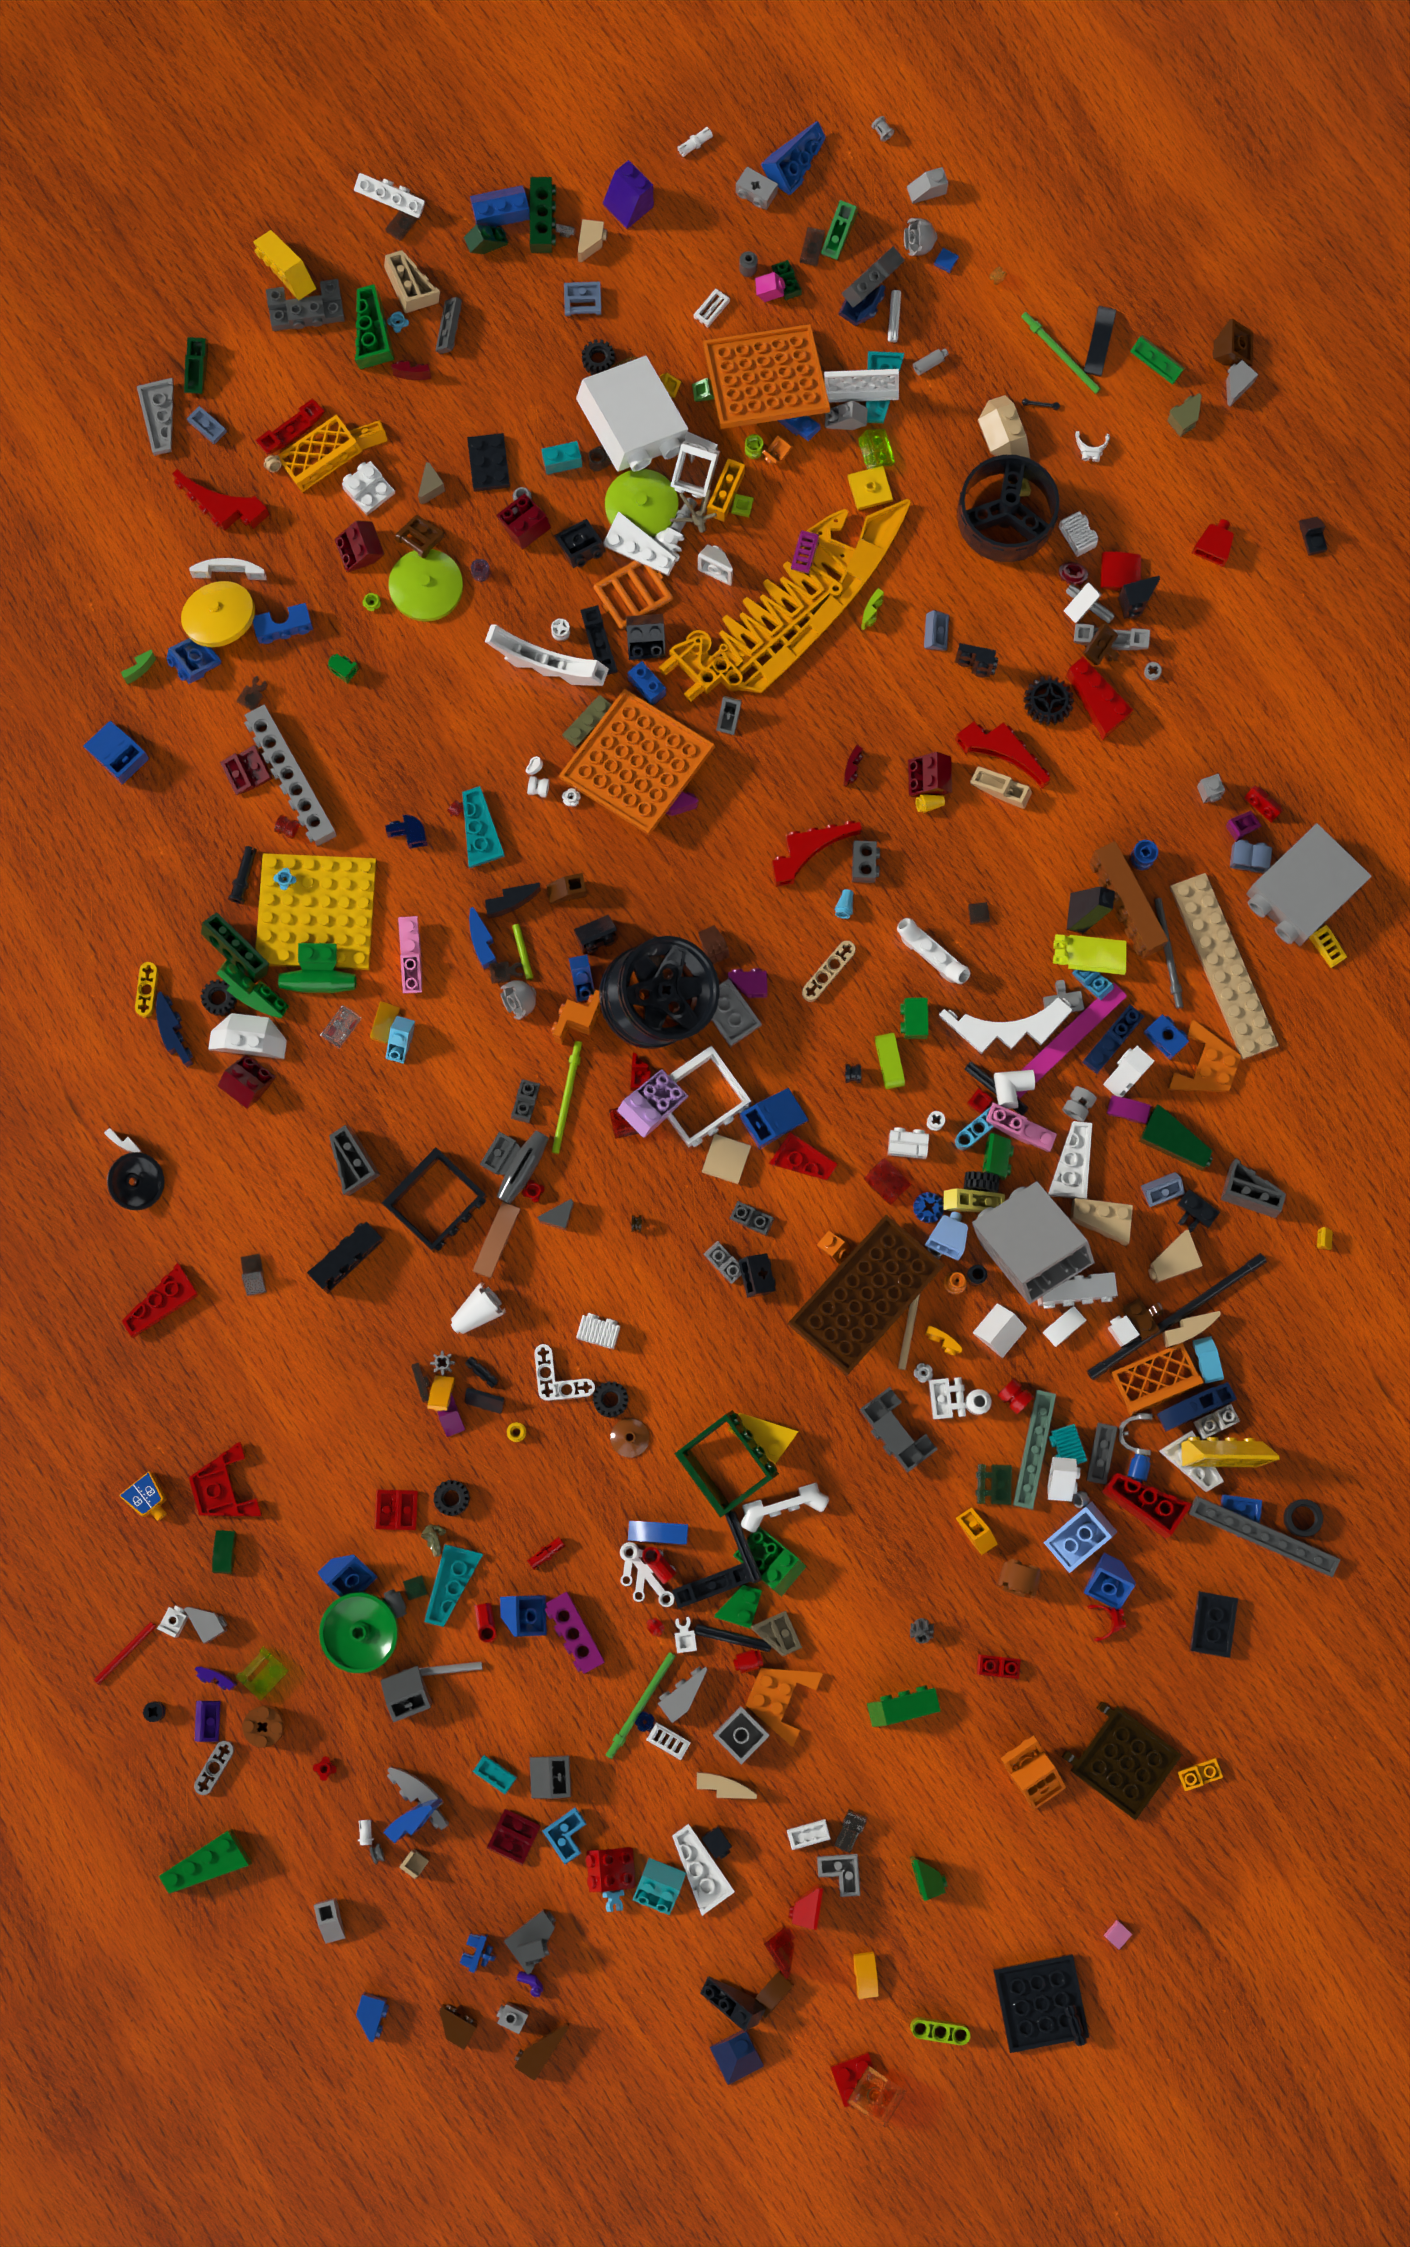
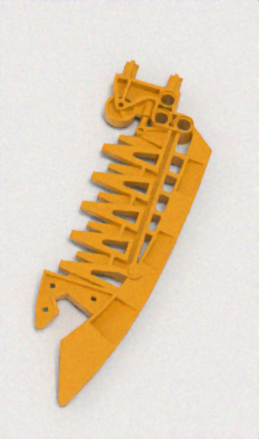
[658,499,911,702]

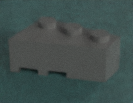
[329,1125,381,1196]
[1220,1158,1286,1218]

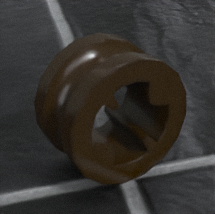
[631,1215,642,1232]

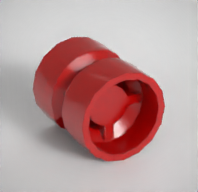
[997,1378,1034,1415]

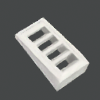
[646,1722,691,1760]

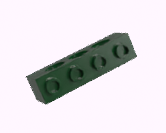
[530,177,556,253]
[201,912,269,983]

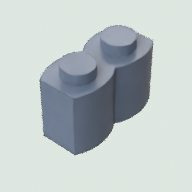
[1230,840,1272,873]

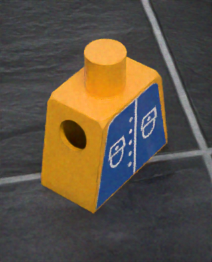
[119,1471,167,1521]

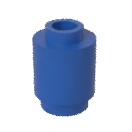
[1127,1454,1151,1484]

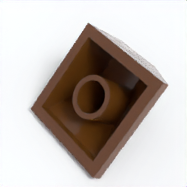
[1213,319,1253,367]

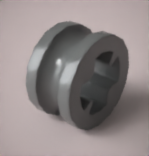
[369,1844,385,1865]

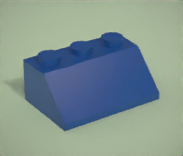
[470,185,530,227]

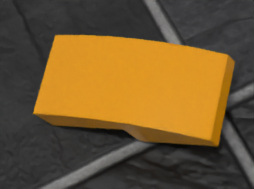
[925,1326,962,1356]
[427,1375,455,1411]
[1178,1758,1223,1791]
[854,1952,879,1999]

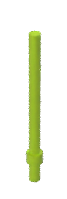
[552,1041,582,1154]

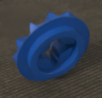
[913,1192,944,1223]

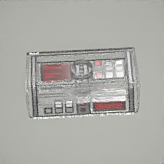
[320,1005,361,1048]

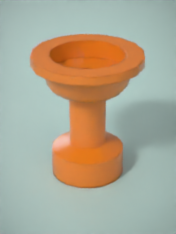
[944,1272,967,1295]

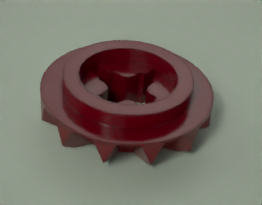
[1058,562,1088,586]

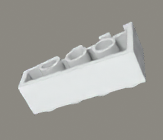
[1037,1272,1118,1309]

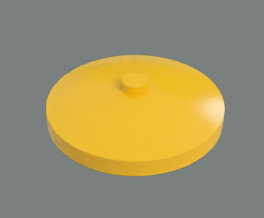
[181,581,255,647]

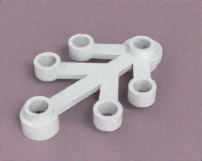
[620,1542,676,1607]

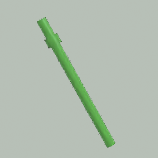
[1021,312,1101,394]
[606,1652,676,1759]

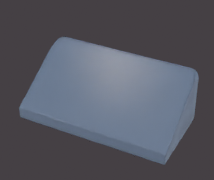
[924,610,949,651]
[1141,1172,1185,1207]

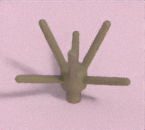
[670,489,717,532]

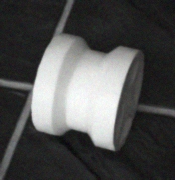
[551,619,570,641]

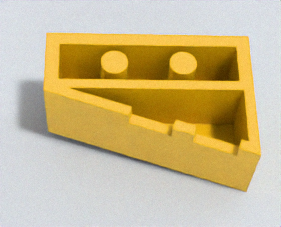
[728,1413,799,1464]

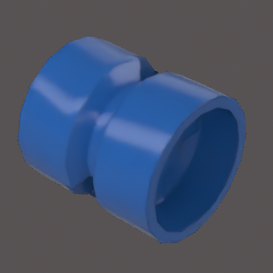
[1130,840,1158,870]

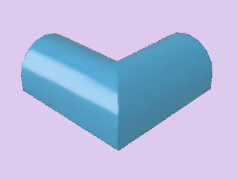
[542,1807,587,1864]

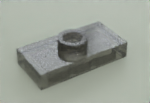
[385,211,422,241]
[800,227,825,266]
[411,1363,430,1403]

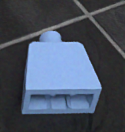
[925,1212,968,1260]

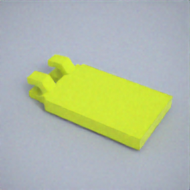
[1053,935,1126,975]

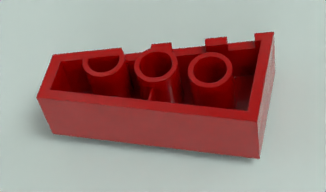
[1066,656,1133,741]
[1101,1473,1192,1539]

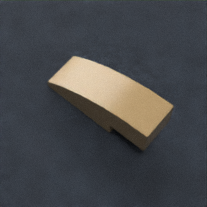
[970,766,1032,809]
[1162,1311,1221,1348]
[697,1772,757,1799]

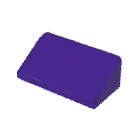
[195,1701,220,1742]

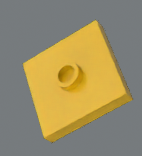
[847,466,893,511]

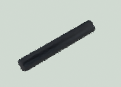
[965,1062,1029,1116]
[725,1511,762,1583]
[695,1624,771,1652]

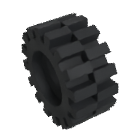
[582,339,615,375]
[201,979,237,1016]
[964,1171,1000,1193]
[593,1381,628,1418]
[433,1480,470,1516]

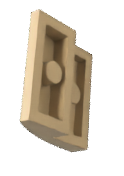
[702,1134,751,1184]

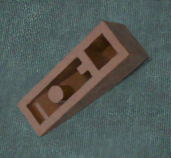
[514,2023,569,2081]

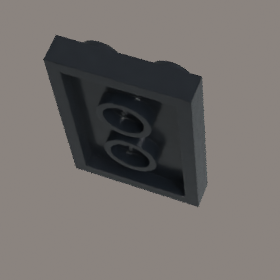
[467,433,510,491]
[1189,1591,1238,1658]

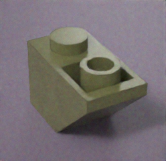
[1167,393,1202,437]

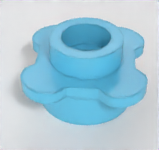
[387,312,409,333]
[273,868,296,890]

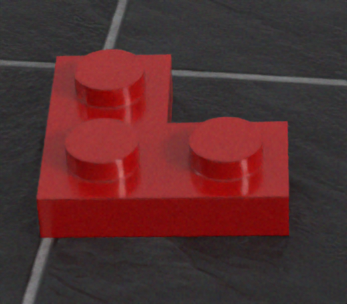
[830,2052,875,2107]

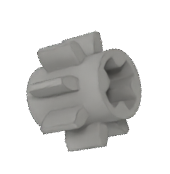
[430,1351,455,1376]

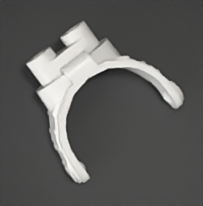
[1075,431,1110,462]

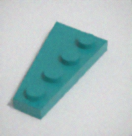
[866,351,905,424]
[462,786,505,869]
[424,1544,483,1627]

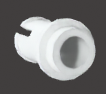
[358,1820,374,1845]

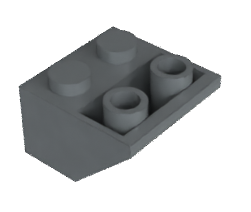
[381,1665,432,1722]
[530,1755,572,1799]

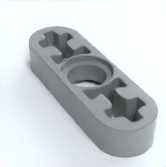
[194,1741,235,1795]

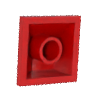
[788,1884,823,1930]

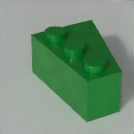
[867,1685,941,1727]

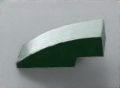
[184,337,208,394]

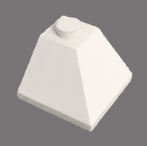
[698,545,733,586]

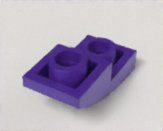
[194,1666,237,1690]

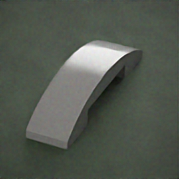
[1074,624,1150,650]

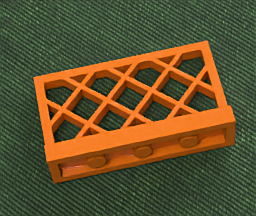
[1111,1342,1204,1417]

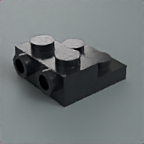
[554,519,606,568]
[955,643,998,678]

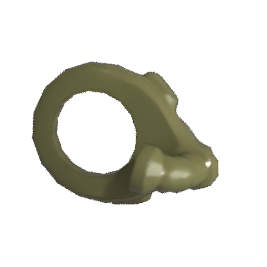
[421,1524,446,1557]

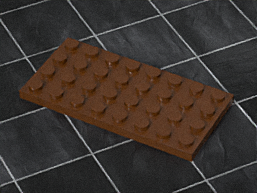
[788,1215,945,1376]

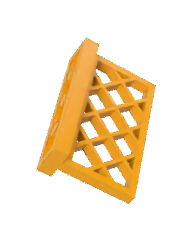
[278,414,362,493]

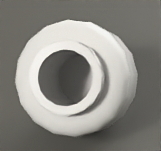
[965,1389,992,1415]

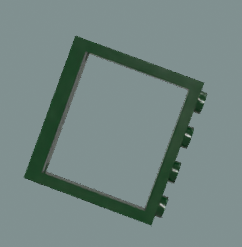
[674,1410,779,1518]

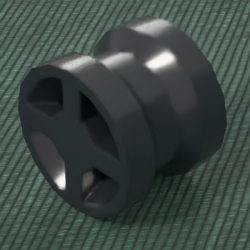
[845,1064,861,1083]
[143,1701,166,1722]

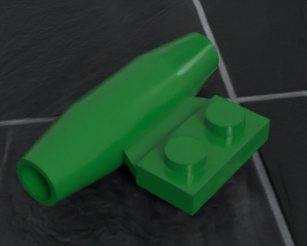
[278,943,357,993]

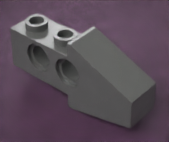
[841,246,905,307]

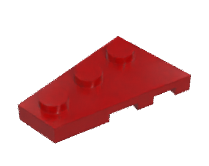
[769,1132,838,1180]

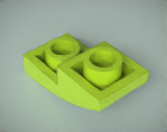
[861,588,884,630]

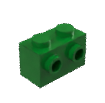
[900,998,928,1039]

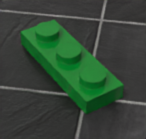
[1130,335,1185,385]

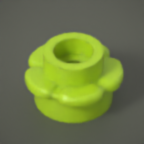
[363,593,381,611]

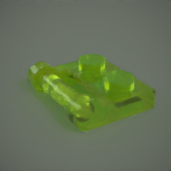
[236,1646,289,1701]

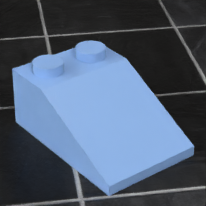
[1043,1501,1118,1573]

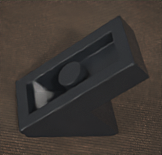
[1299,517,1327,556]

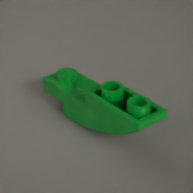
[216,959,289,1018]

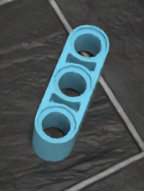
[955,1107,995,1151]

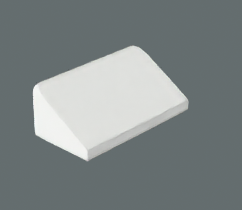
[1064,582,1102,623]

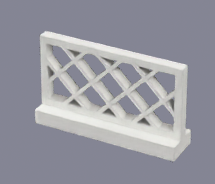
[824,369,899,402]

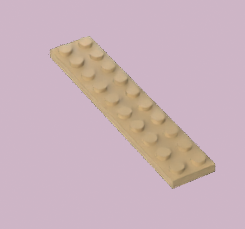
[1169,873,1278,1060]

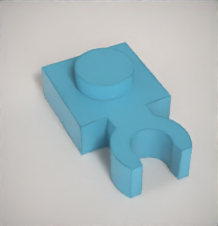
[602,1890,624,1912]

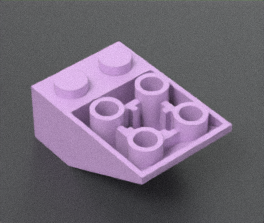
[617,1069,688,1138]

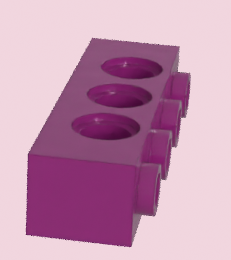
[545,1592,605,1674]

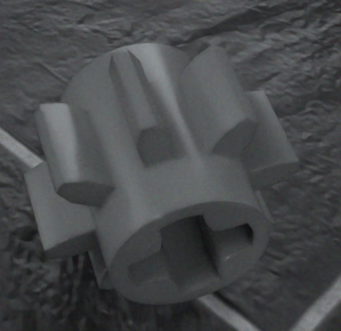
[910,1618,934,1644]

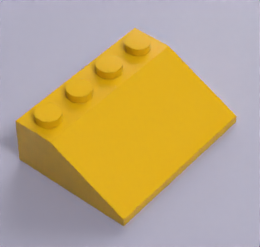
[1181,1437,1280,1468]

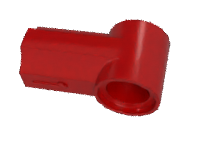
[642,1547,677,1584]
[474,1603,497,1643]

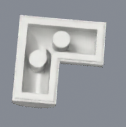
[994,1070,1035,1109]

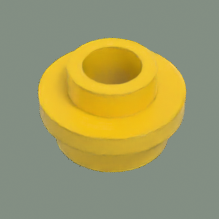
[507,1422,526,1442]

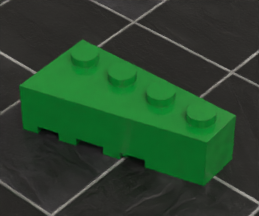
[355,284,395,370]

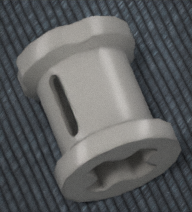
[871,116,894,142]

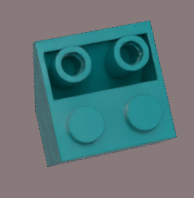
[632,1858,686,1915]

